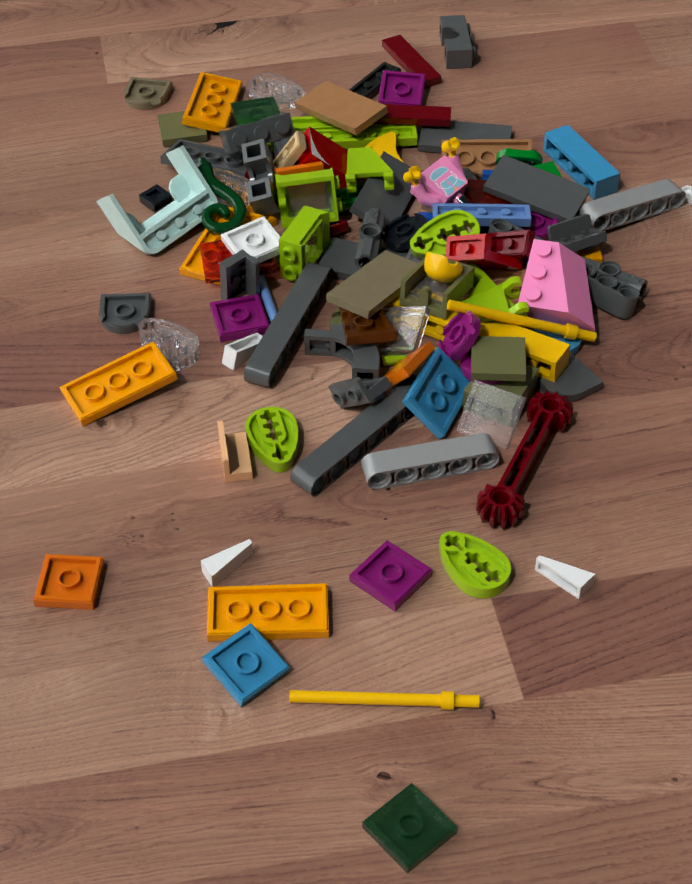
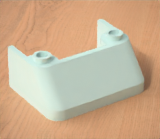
[96,145,218,255]

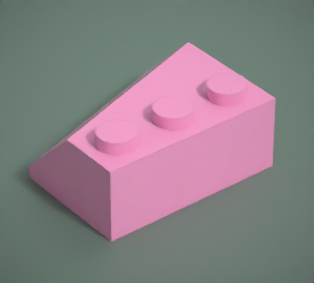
[518,239,595,331]

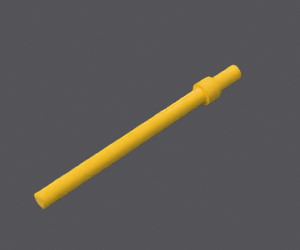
[447,299,597,342]
[289,690,480,710]

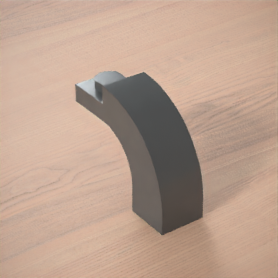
[304,323,380,382]

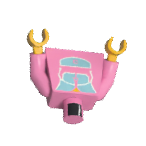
[403,137,471,208]

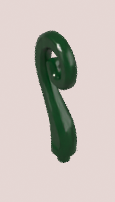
[196,157,247,235]

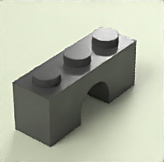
[439,15,476,69]
[219,112,295,154]
[241,138,280,216]

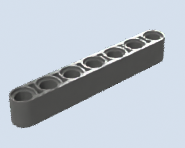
[488,219,640,319]
[244,262,334,388]
[290,373,418,496]

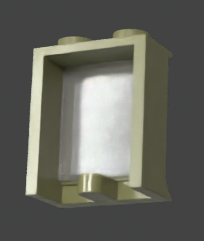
[400,257,475,320]

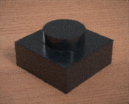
[139,184,173,212]

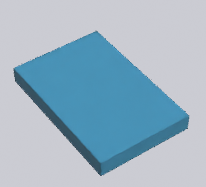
[402,347,470,439]

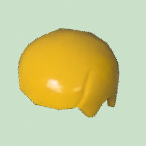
[424,252,463,283]

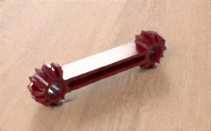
[476,390,573,529]

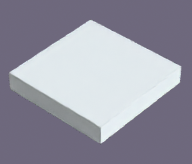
[221,216,280,263]

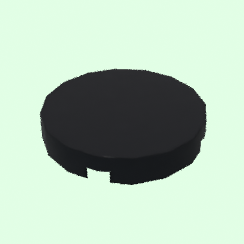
[382,213,427,251]

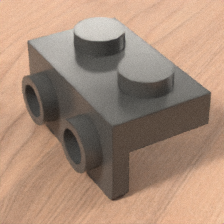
[547,214,607,254]
[219,249,260,300]
[328,376,392,409]

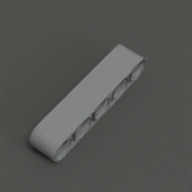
[579,179,686,231]
[361,433,500,490]

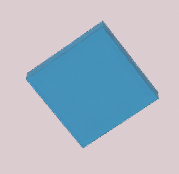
[202,623,290,707]

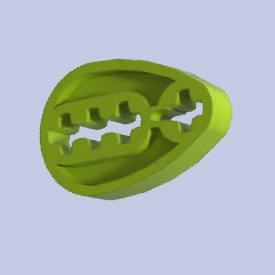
[410,210,480,259]
[245,407,299,473]
[439,531,511,598]

